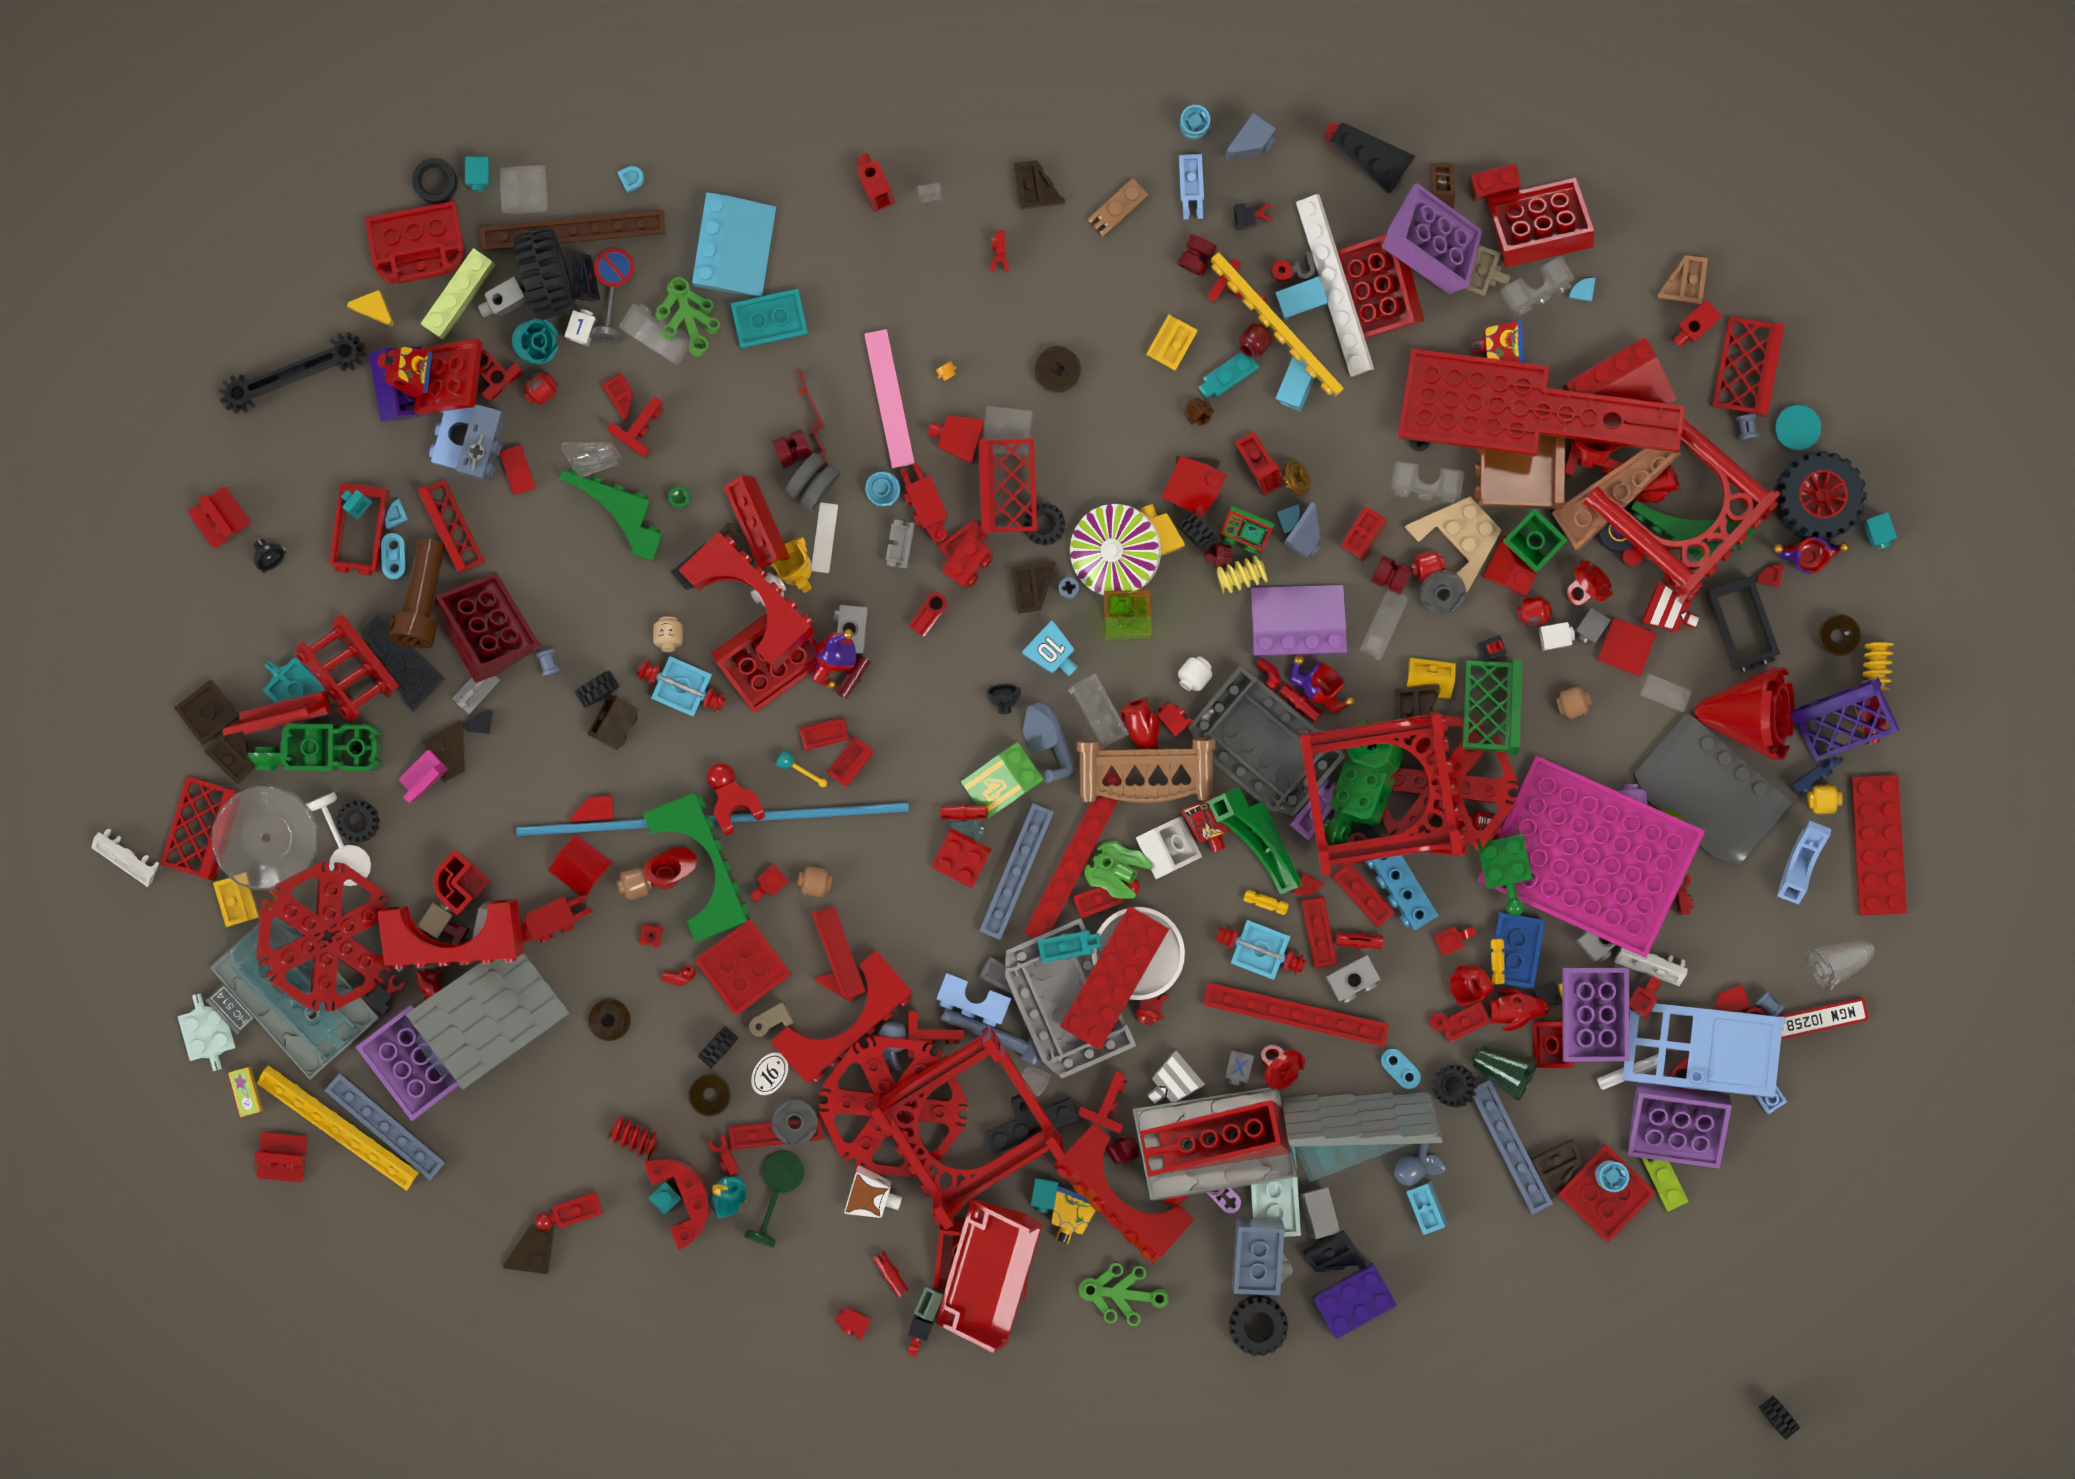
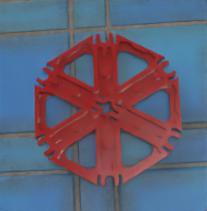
[1382,716,1519,857]
[256,862,393,1011]
[819,1035,968,1178]

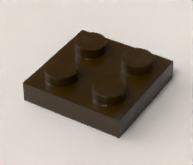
[174,680,239,745]

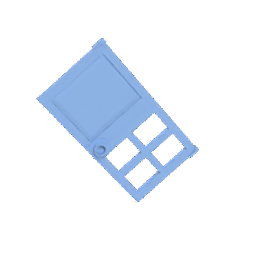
[1622,1003,1785,1098]

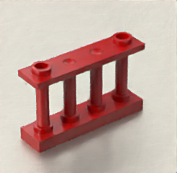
[294,614,399,723]

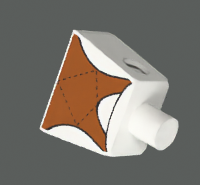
[844,1166,902,1218]

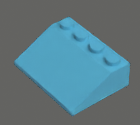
[692,192,776,297]

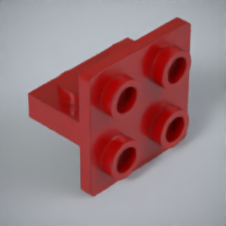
[188,486,251,549]
[254,1132,308,1183]

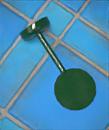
[744,1151,804,1248]

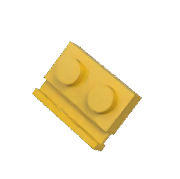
[1146,314,1198,371]
[213,873,259,927]

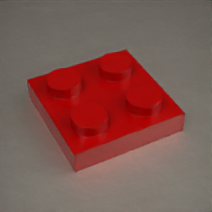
[931,828,992,888]

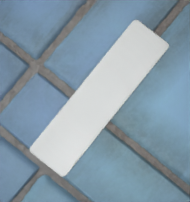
[812,502,838,573]

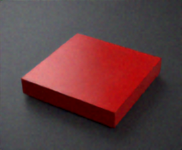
[1597,617,1657,677]

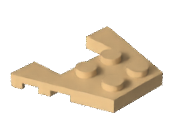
[1404,496,1502,592]

